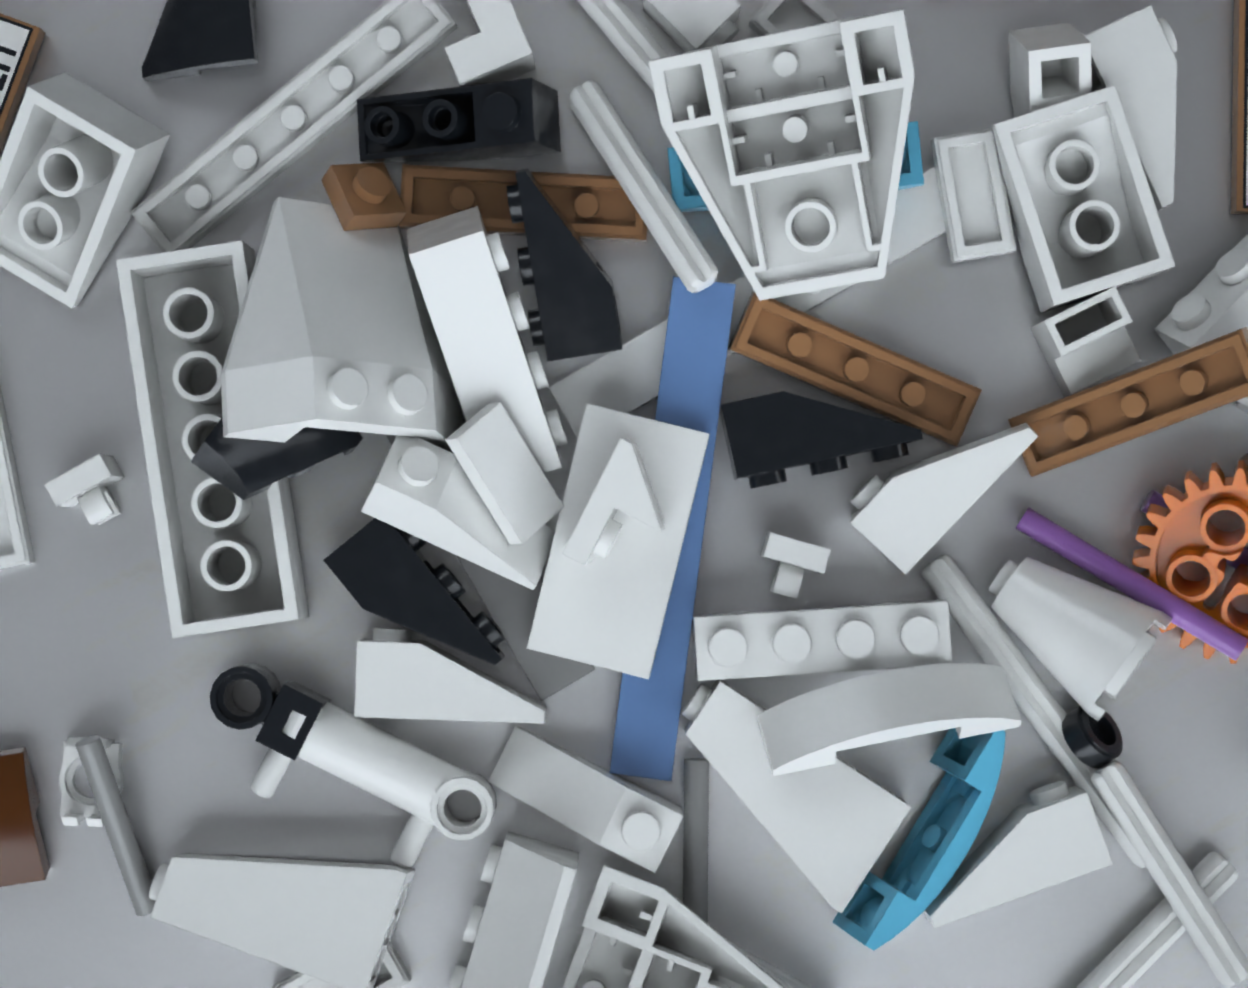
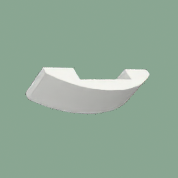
[757,663,1022,776]

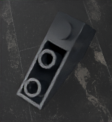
[357,78,561,162]
[507,168,623,362]
[720,391,923,489]
[323,518,506,665]

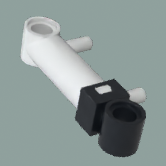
[209,663,497,869]

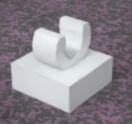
[44,454,125,525]
[760,532,831,599]

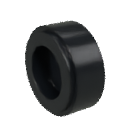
[1062,705,1123,768]

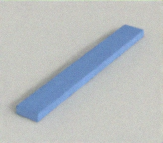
[609,276,736,781]

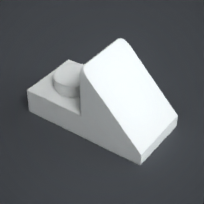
[562,438,665,566]

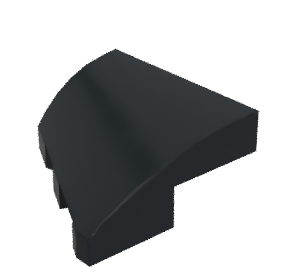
[142,0,259,81]
[191,418,363,500]

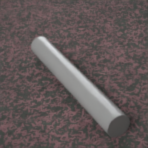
[75,735,155,916]
[683,758,709,924]

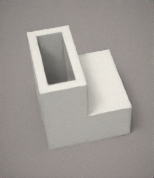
[444,0,536,87]
[1030,286,1142,397]

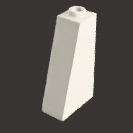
[681,680,911,914]
[149,853,415,988]

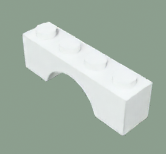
[692,599,952,681]

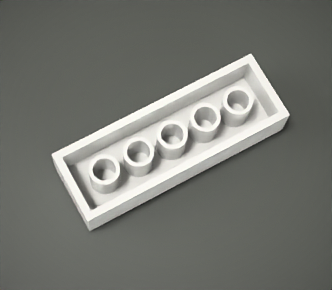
[116,240,309,639]

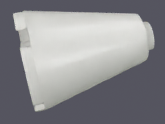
[988,557,1172,721]

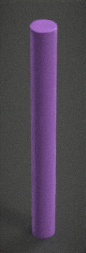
[1016,507,1248,661]

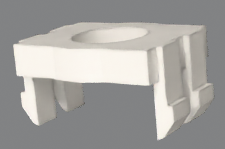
[59,737,124,827]

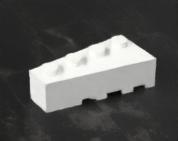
[407,206,568,473]

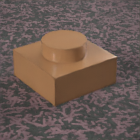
[321,162,407,231]

